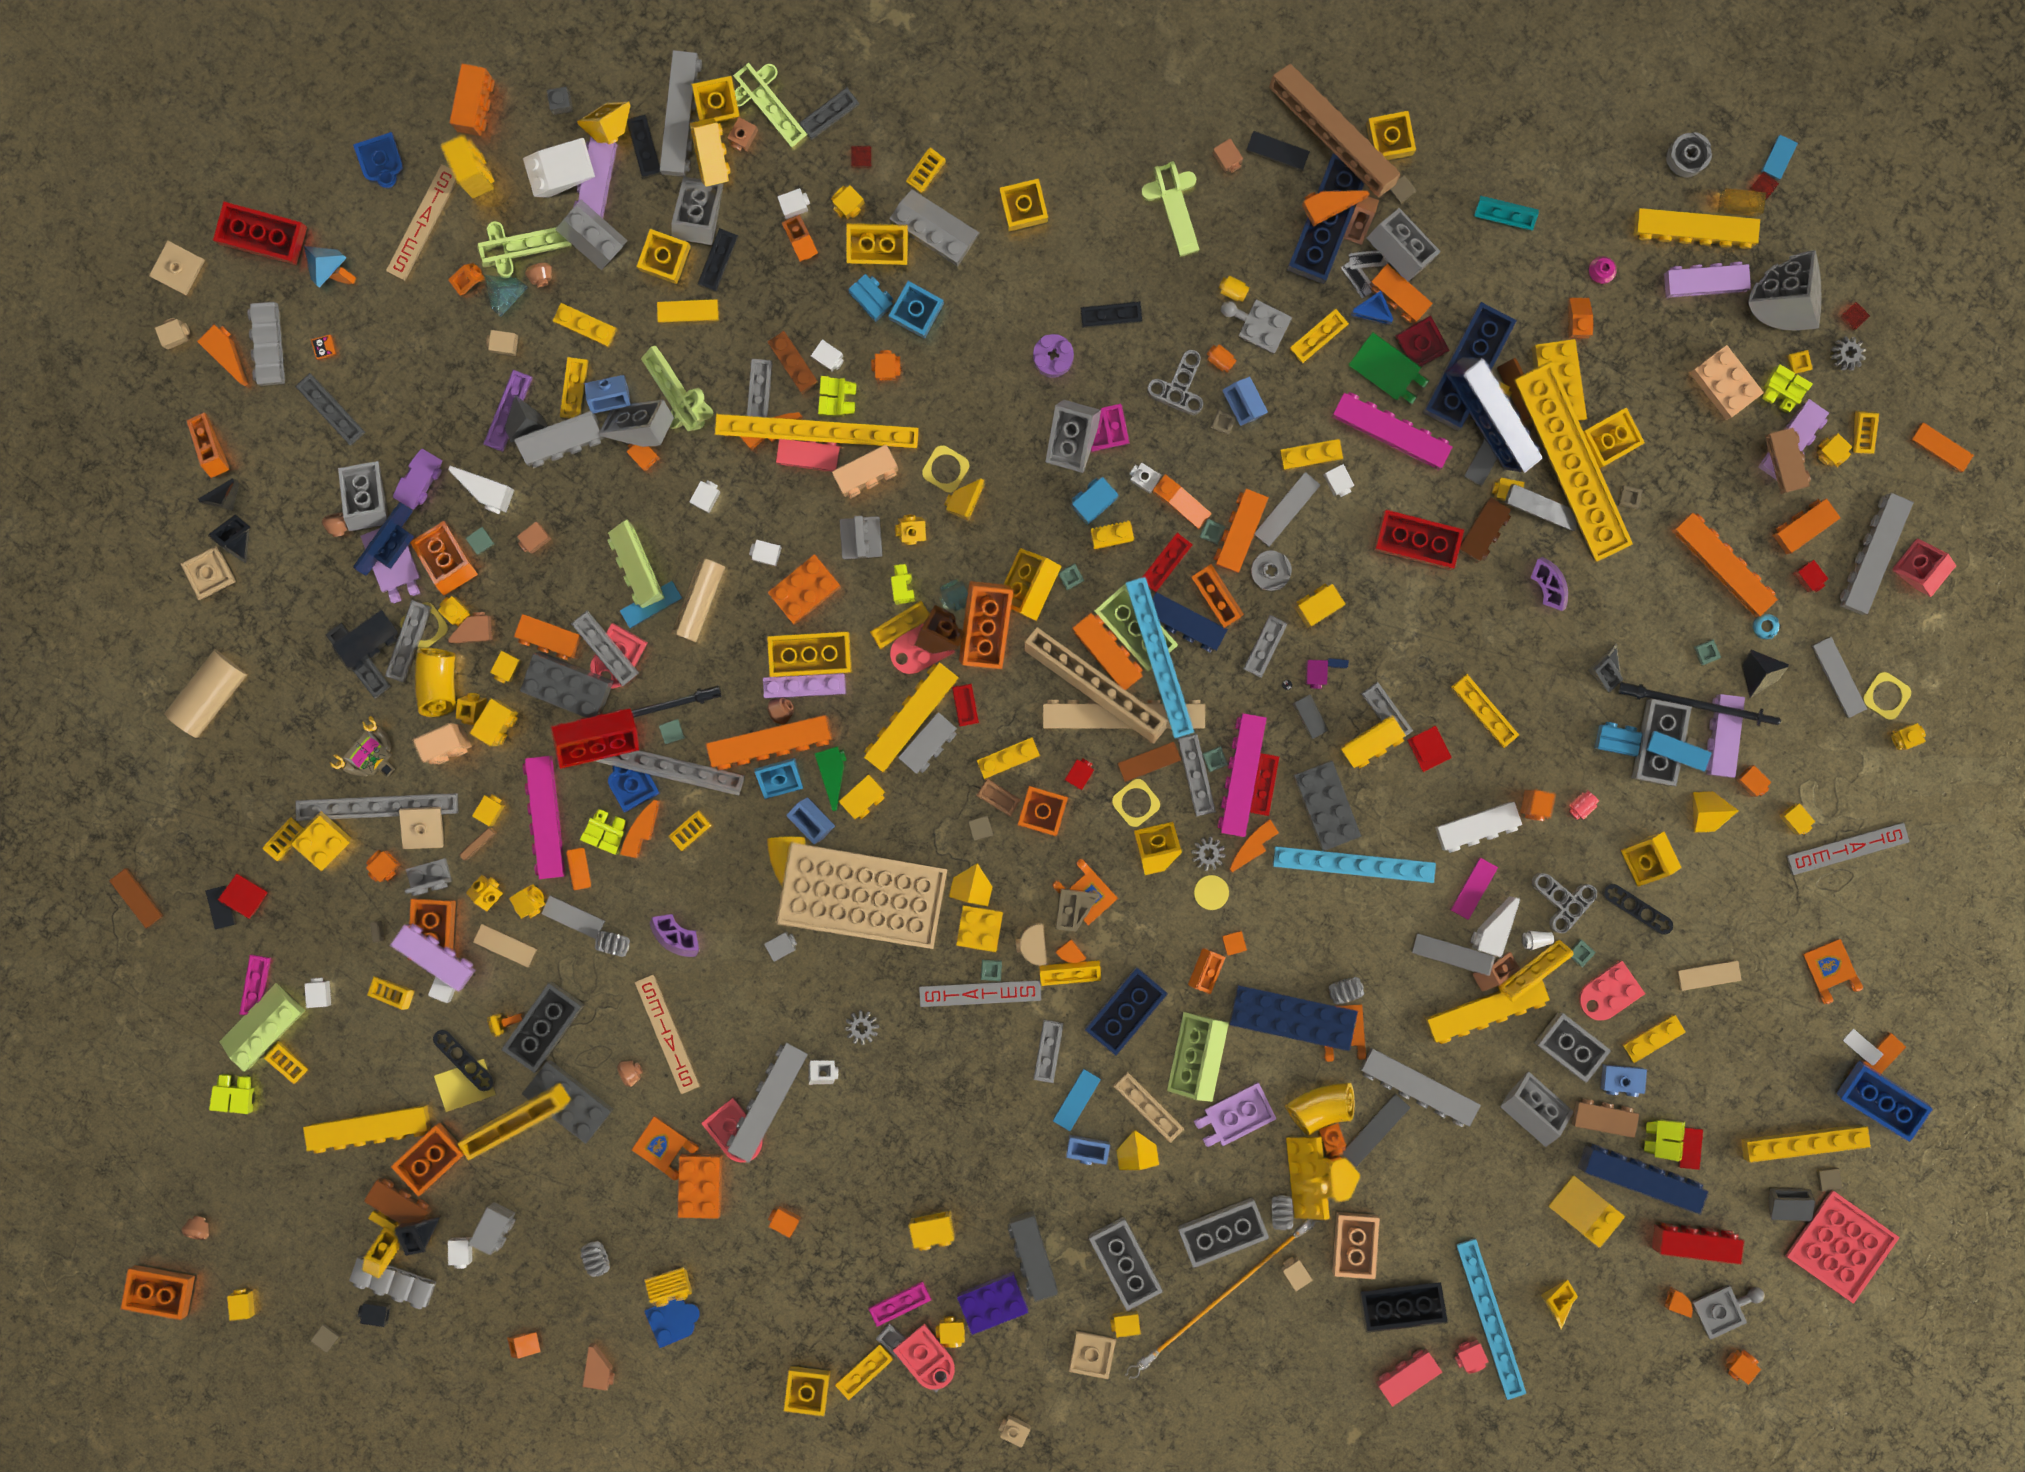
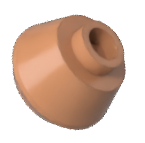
[525,263,552,287]
[322,513,348,537]
[767,698,793,724]
[617,1060,643,1087]
[181,1216,209,1240]

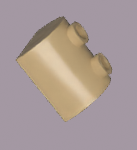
[1016,922,1047,965]

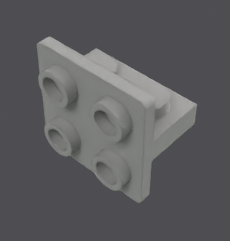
[840,516,882,559]

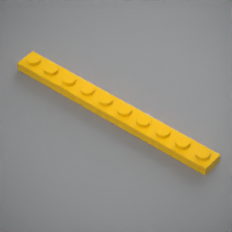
[715,414,919,448]

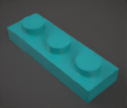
[1474,195,1539,230]

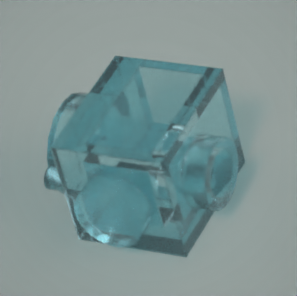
[939,579,968,612]

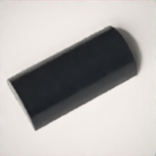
[1360,1282,1448,1333]

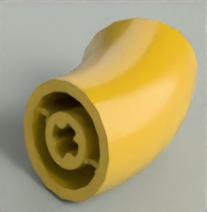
[415,648,457,717]
[767,837,806,886]
[1285,1083,1355,1136]

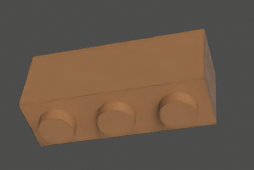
[1765,427,1811,494]
[1571,1098,1639,1138]

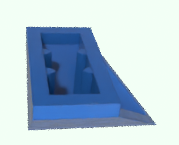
[1351,291,1393,325]

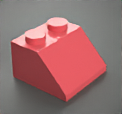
[1892,538,1956,597]

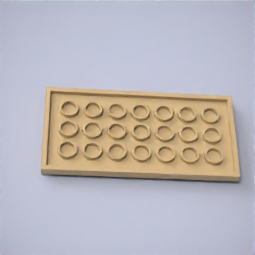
[776,842,947,949]

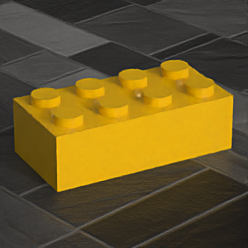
[441,135,495,199]
[1531,339,1587,422]
[767,632,852,677]

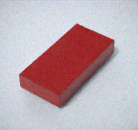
[952,683,979,727]
[1678,1127,1703,1170]

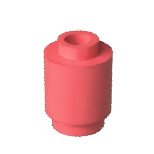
[1569,790,1599,820]

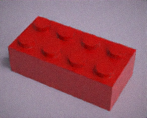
[213,201,307,265]
[1373,510,1464,570]
[551,708,639,769]
[1652,1222,1744,1265]

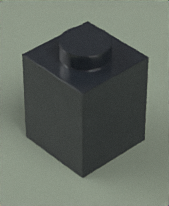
[358,1300,391,1327]

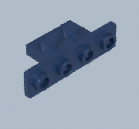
[353,502,414,576]

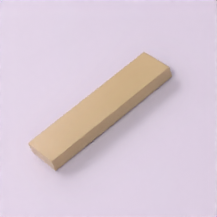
[1113,1072,1184,1143]

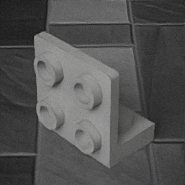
[405,858,452,896]

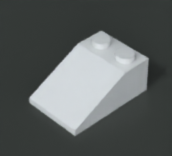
[523,138,595,198]
[448,466,514,514]
[1471,896,1520,957]

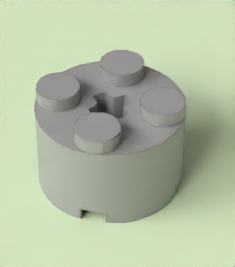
[1666,132,1712,178]

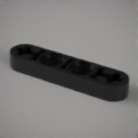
[1602,884,1673,935]
[433,1030,495,1091]

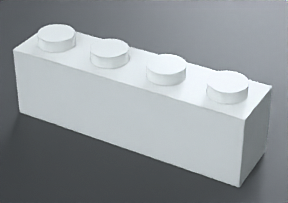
[1435,802,1522,853]

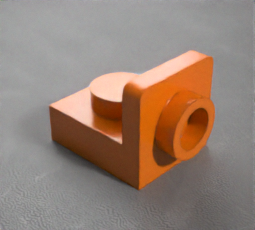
[448,263,485,296]

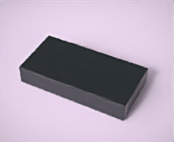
[205,885,236,930]

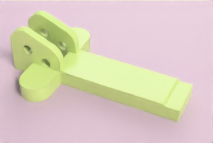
[732,63,807,148]
[1142,161,1200,257]
[477,221,572,278]
[641,346,713,431]

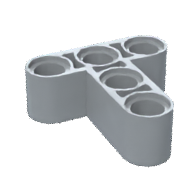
[1147,350,1203,415]
[1532,873,1597,933]

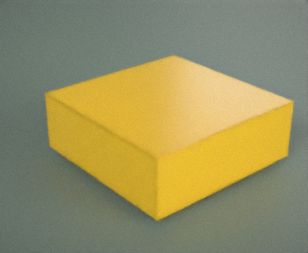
[1787,350,1813,374]

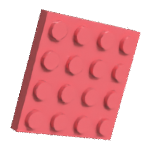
[1785,1190,1900,1304]

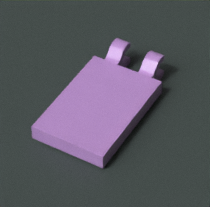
[360,528,421,604]
[1194,1082,1276,1147]

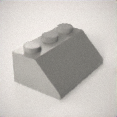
[555,200,628,270]
[1500,1071,1574,1147]

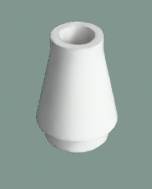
[1522,930,1554,950]

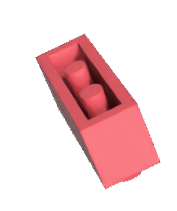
[776,439,840,472]
[1376,1349,1442,1407]

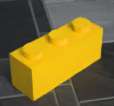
[689,118,730,187]

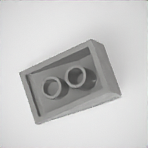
[671,177,723,245]
[599,400,674,447]
[1045,400,1101,473]
[338,461,389,531]

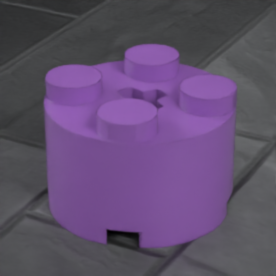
[1033,334,1074,378]

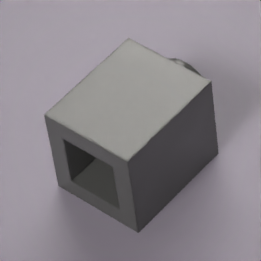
[547,87,573,115]

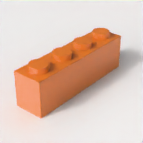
[1214,489,1269,574]

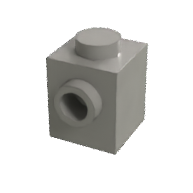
[764,932,797,962]

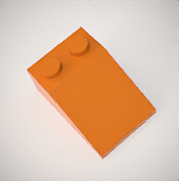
[410,521,478,596]

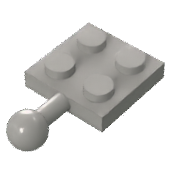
[1221,300,1292,354]
[1692,1285,1764,1340]

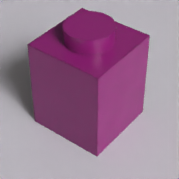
[1305,660,1328,689]

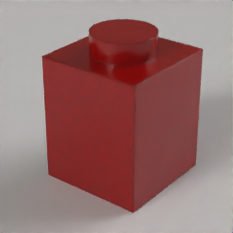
[1793,560,1829,593]
[1064,758,1094,790]

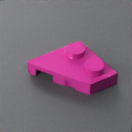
[1091,404,1130,452]

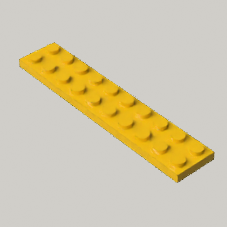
[1514,361,1633,562]

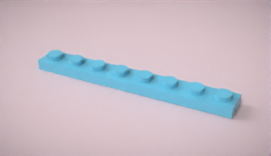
[1125,577,1194,739]
[1273,846,1436,883]
[1456,1238,1527,1400]

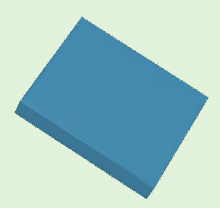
[754,758,803,799]

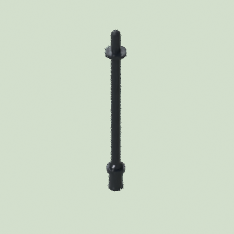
[1618,681,1781,727]
[581,685,722,719]

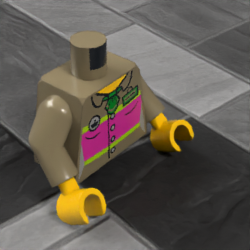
[329,717,395,777]

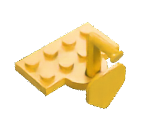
[1286,1136,1360,1220]

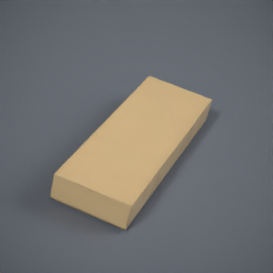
[473,924,537,967]
[1677,960,1742,991]

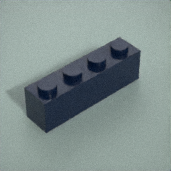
[1152,592,1228,653]

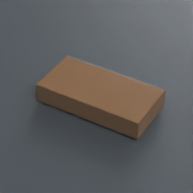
[976,779,1021,817]
[459,828,497,861]

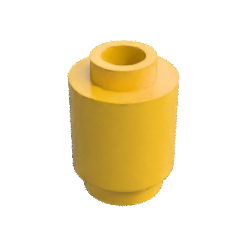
[1218,275,1250,302]

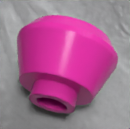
[1589,256,1617,284]

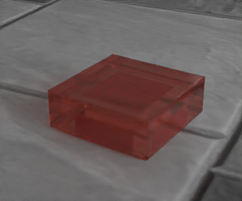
[851,146,872,168]
[1750,171,1779,201]
[1840,301,1870,331]

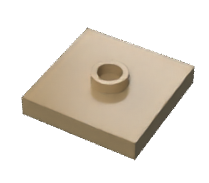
[149,241,205,296]
[180,546,236,600]
[399,807,444,849]
[1068,1331,1116,1379]

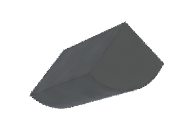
[1292,694,1329,739]
[1769,1188,1815,1221]

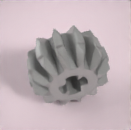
[1831,336,1866,371]
[1191,837,1226,871]
[595,931,630,957]
[1329,977,1364,1004]
[845,1010,879,1045]
[1272,1195,1293,1230]
[581,1241,610,1277]

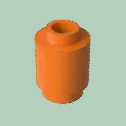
[1207,344,1237,373]

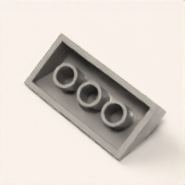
[889,189,979,267]
[515,411,605,468]

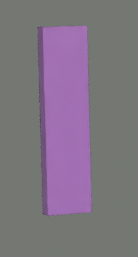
[484,370,533,452]

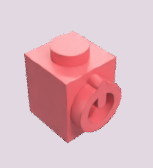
[1454,1340,1488,1374]

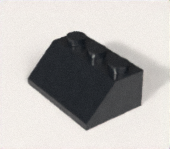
[332,609,399,672]

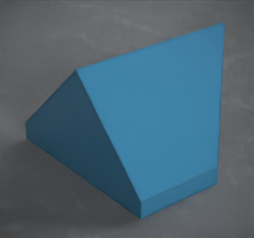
[304,246,346,288]

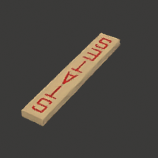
[386,164,457,281]
[635,974,700,1094]

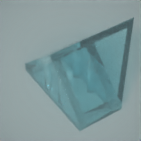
[485,275,528,317]

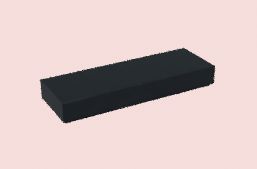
[627,114,662,179]
[1246,131,1310,172]
[697,228,739,292]
[1080,301,1142,328]

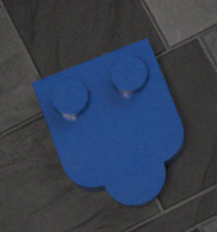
[353,132,403,188]
[608,766,660,813]
[644,1299,700,1348]

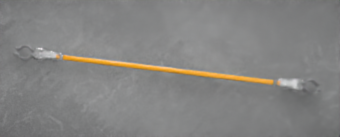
[1125,1219,1323,1380]

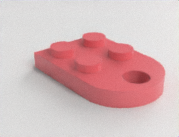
[590,623,648,688]
[890,624,955,674]
[1579,960,1645,1020]
[701,1097,763,1163]
[893,1323,955,1390]

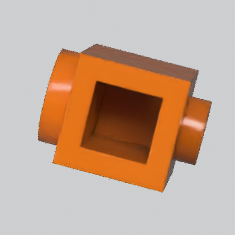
[871,350,901,381]
[366,850,401,882]
[1318,1123,1346,1157]
[1725,1349,1761,1385]

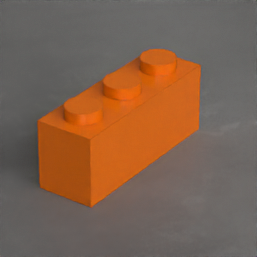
[1369,264,1433,324]
[1773,498,1841,555]
[1192,564,1244,628]
[514,614,582,660]
[1520,790,1555,821]

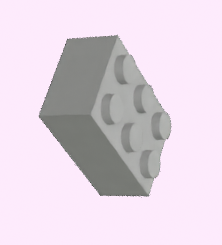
[1367,208,1441,282]
[1534,1011,1611,1083]

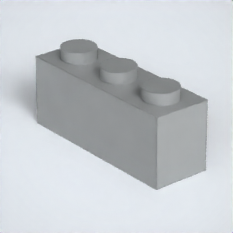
[898,712,957,774]

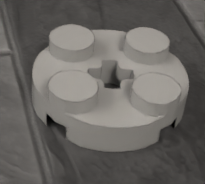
[1251,550,1292,591]

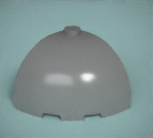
[1748,250,1821,330]

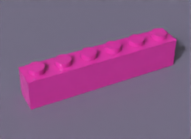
[1331,392,1452,470]
[1217,713,1267,837]
[523,756,566,879]

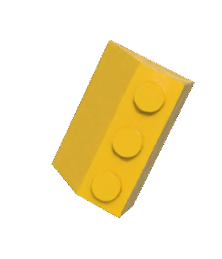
[846,223,908,265]
[1004,548,1061,621]
[1341,715,1406,769]

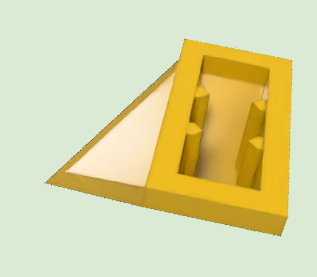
[1692,791,1739,832]
[949,863,992,906]
[1116,1130,1159,1170]
[1541,1280,1578,1329]

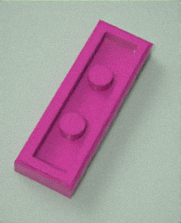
[1450,857,1498,920]
[239,954,271,1015]
[868,1281,932,1327]

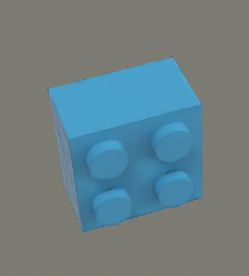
[889,281,944,339]
[1071,477,1119,525]

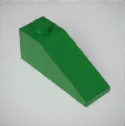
[815,746,847,811]

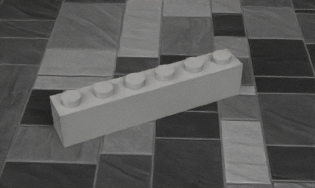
[660,50,702,177]
[1840,493,1914,615]
[726,1043,808,1162]
[1359,1047,1481,1127]

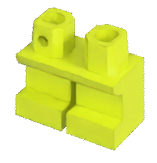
[1762,364,1813,413]
[818,376,857,417]
[891,564,916,604]
[580,809,626,855]
[209,1074,254,1114]
[1644,1119,1685,1161]

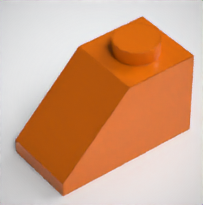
[782,214,818,261]
[1568,298,1593,339]

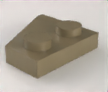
[1055,889,1100,932]

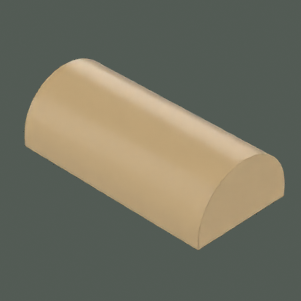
[671,558,725,642]
[164,649,248,738]

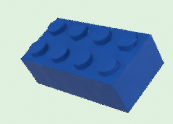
[1836,1060,1933,1142]

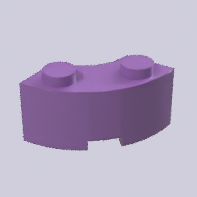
[393,449,442,510]
[1531,557,1568,611]
[650,914,699,957]

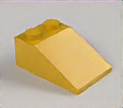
[1583,407,1645,468]
[1548,1175,1625,1248]

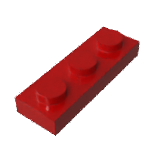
[1142,533,1193,593]
[1250,753,1280,816]

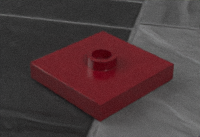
[1395,315,1450,367]

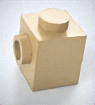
[155,318,190,349]
[486,330,518,356]
[1281,1257,1313,1291]
[998,1415,1031,1448]

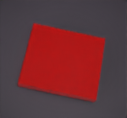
[1407,726,1452,772]
[218,873,268,919]

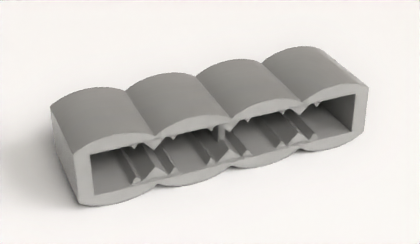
[247,302,285,386]
[349,1255,436,1309]

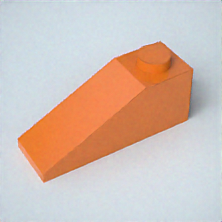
[1302,191,1369,226]
[197,324,248,386]
[186,412,229,478]
[1152,474,1212,529]

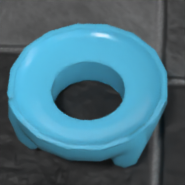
[1753,613,1779,639]

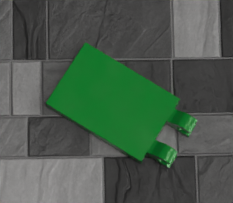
[1349,332,1429,404]

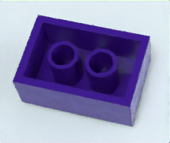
[957,1271,1029,1335]

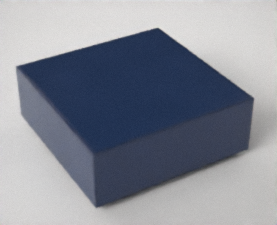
[1326,658,1349,669]

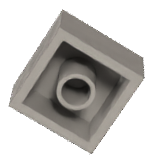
[469,1202,516,1255]

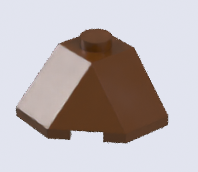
[915,605,965,654]

